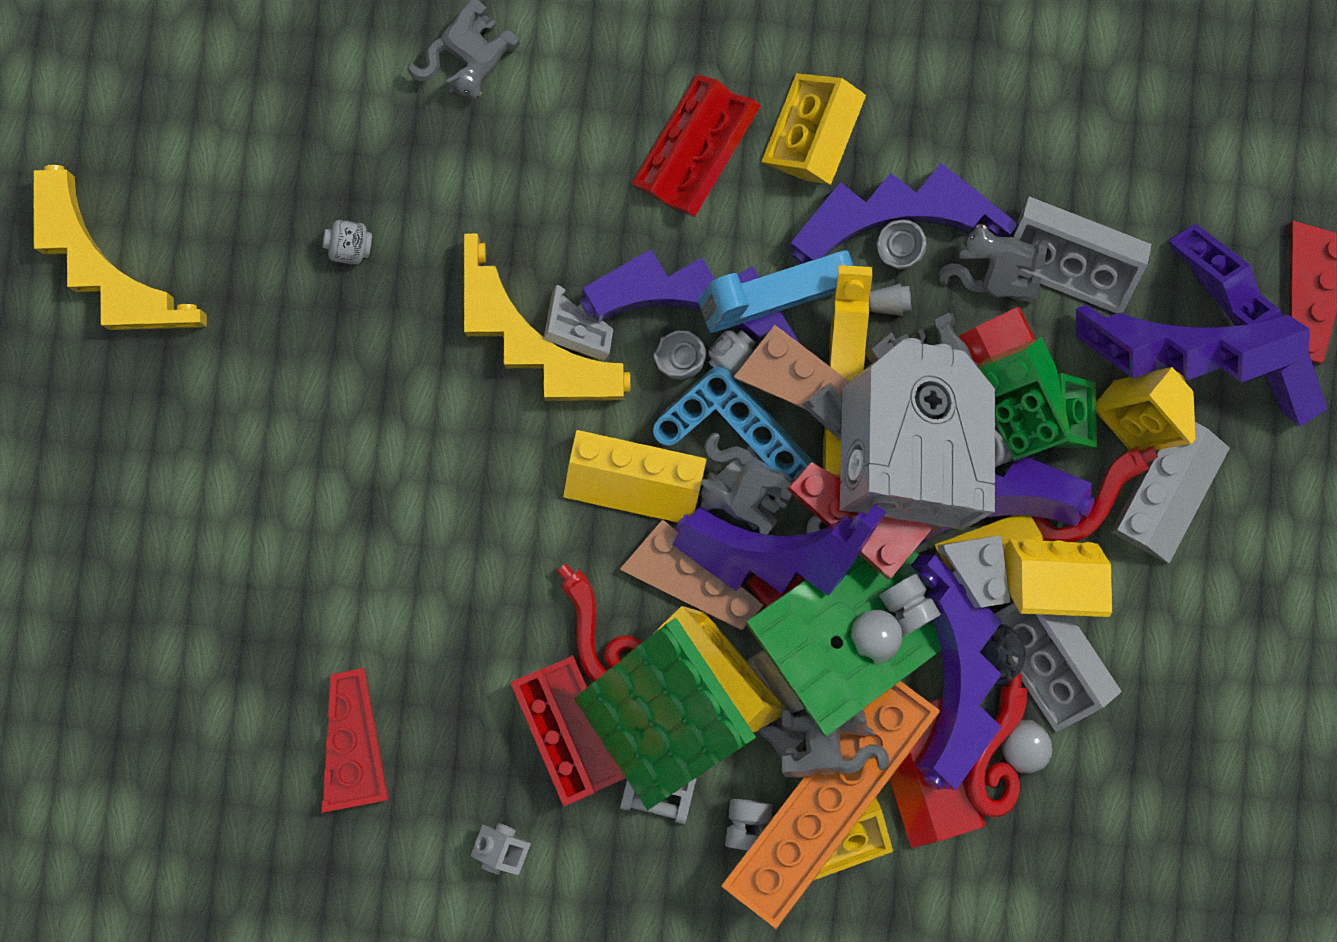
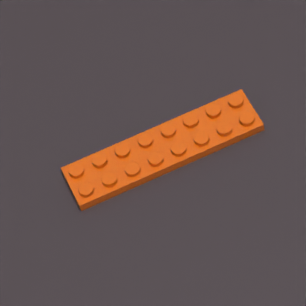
[721,681,940,929]

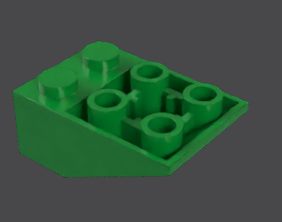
[977,337,1072,461]

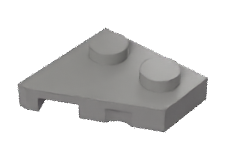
[543,285,613,361]
[938,535,1010,608]

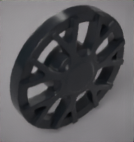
[980,623,1026,685]

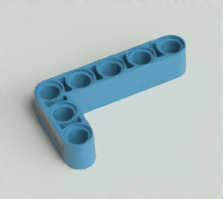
[698,250,854,333]
[653,366,817,480]

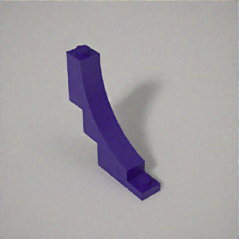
[789,163,1018,264]
[1169,223,1327,427]
[580,249,799,343]
[1076,305,1310,383]
[916,457,1094,549]
[672,504,886,596]
[911,554,1002,790]

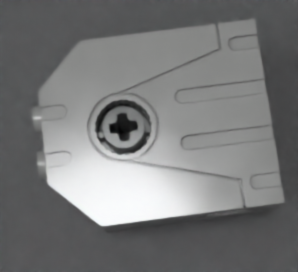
[840,338,995,530]

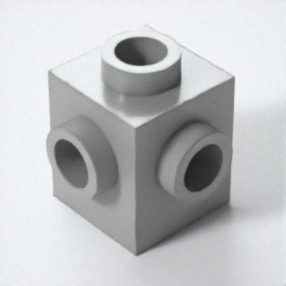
[471,823,531,875]

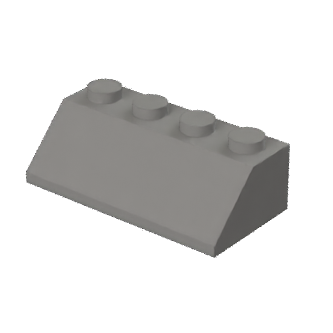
[1012,196,1152,314]
[1110,422,1230,564]
[992,601,1122,732]

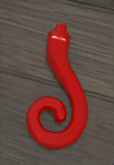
[1031,446,1158,542]
[556,563,642,682]
[967,674,1028,818]

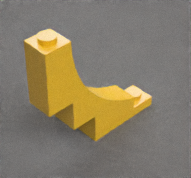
[34,165,207,330]
[464,234,630,401]
[823,265,872,477]

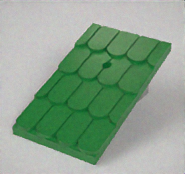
[745,550,941,737]
[574,618,756,811]

